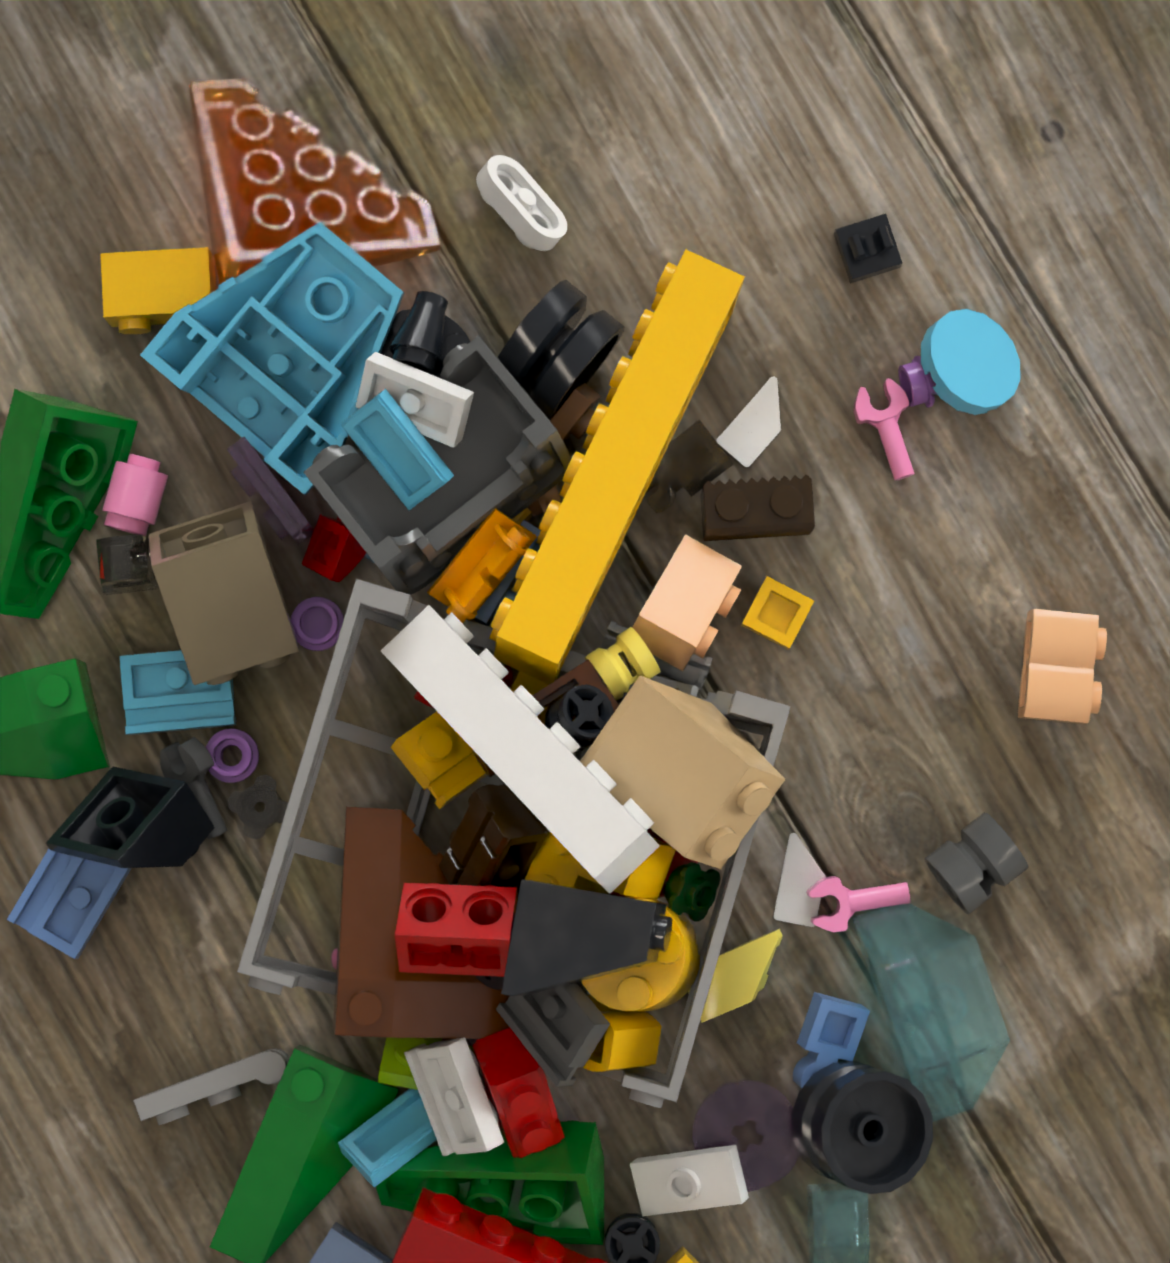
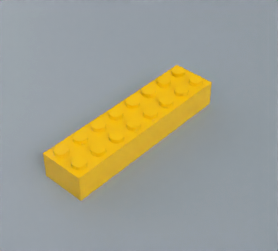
[489,249,745,684]

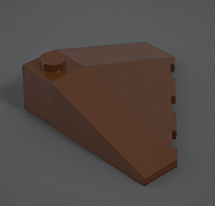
[333,807,509,1039]

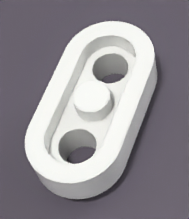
[476,155,567,251]

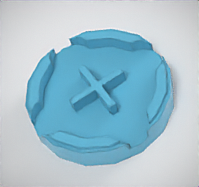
[921,309,1021,415]

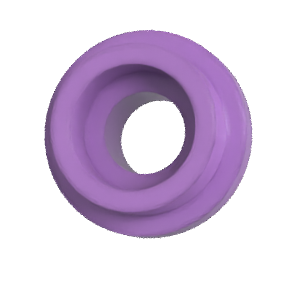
[206,729,259,783]

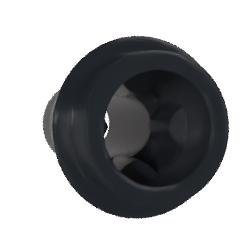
[389,291,448,375]

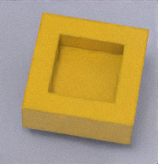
[741,576,814,650]

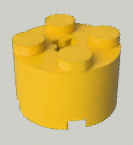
[581,896,700,1011]

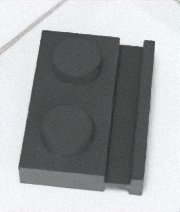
[496,982,610,1087]

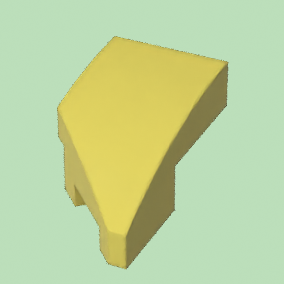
[688,928,783,1023]

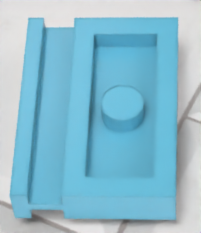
[119,650,236,735]

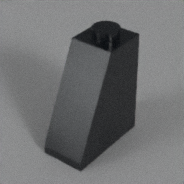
[501,879,672,996]

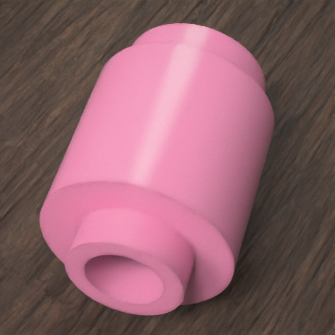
[102,454,168,537]

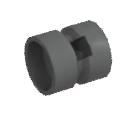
[924,812,1029,915]

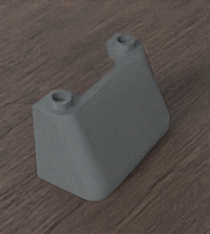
[304,336,572,595]

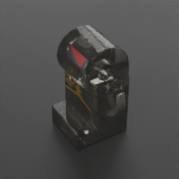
[96,535,159,595]

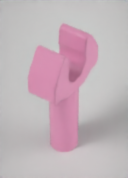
[854,378,915,481]
[806,876,910,932]

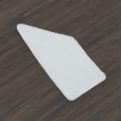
[716,376,781,467]
[774,833,825,927]

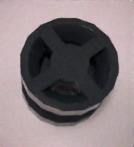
[545,684,614,751]
[605,1213,660,1263]

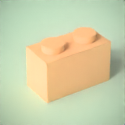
[632,534,742,671]

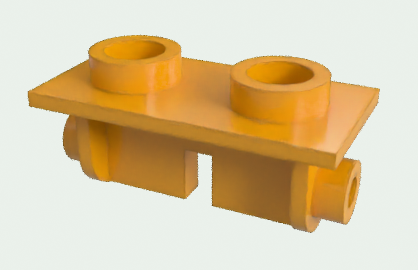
[427,508,537,623]

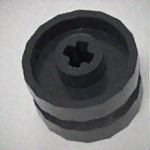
[497,279,625,420]
[791,1061,933,1194]

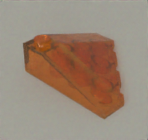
[189,79,440,284]

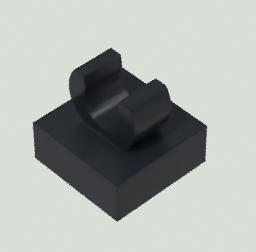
[834,213,903,284]

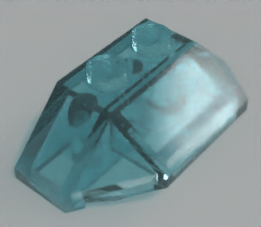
[852,903,1010,1122]

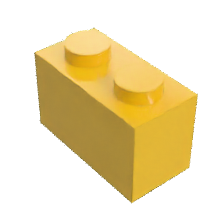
[100,247,216,334]

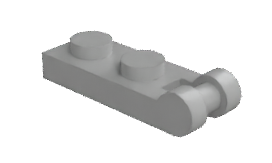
[134,1048,290,1125]

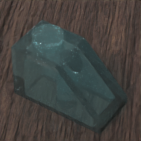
[807,1184,870,1263]

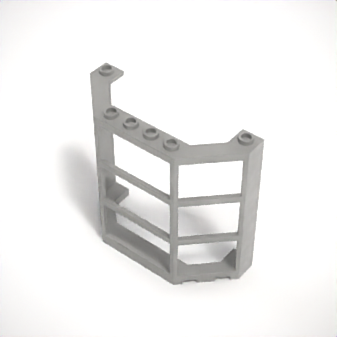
[237,579,791,1108]

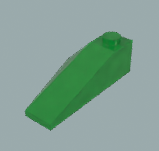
[0,389,138,619]
[376,1120,604,1245]

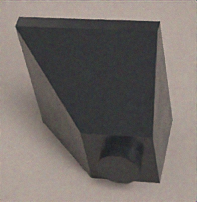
[46,766,215,868]

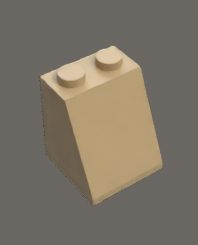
[580,675,785,869]

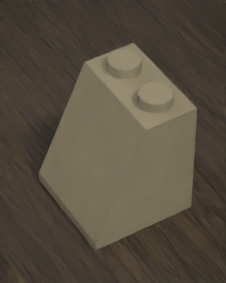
[148,501,299,685]

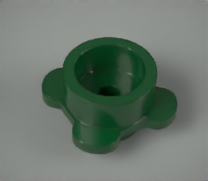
[665,862,721,922]

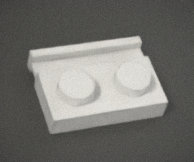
[404,1037,504,1156]

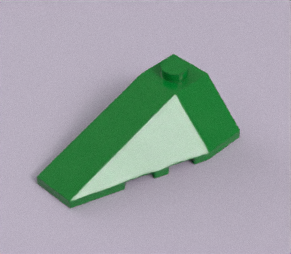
[0,658,110,780]
[210,1045,399,1263]

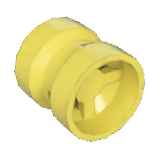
[585,627,661,701]

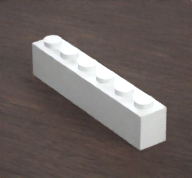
[381,605,660,894]

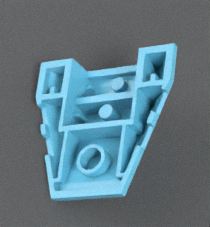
[140,222,404,495]

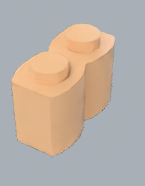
[1018,609,1107,724]

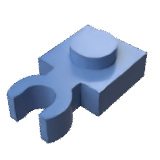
[793,992,870,1088]

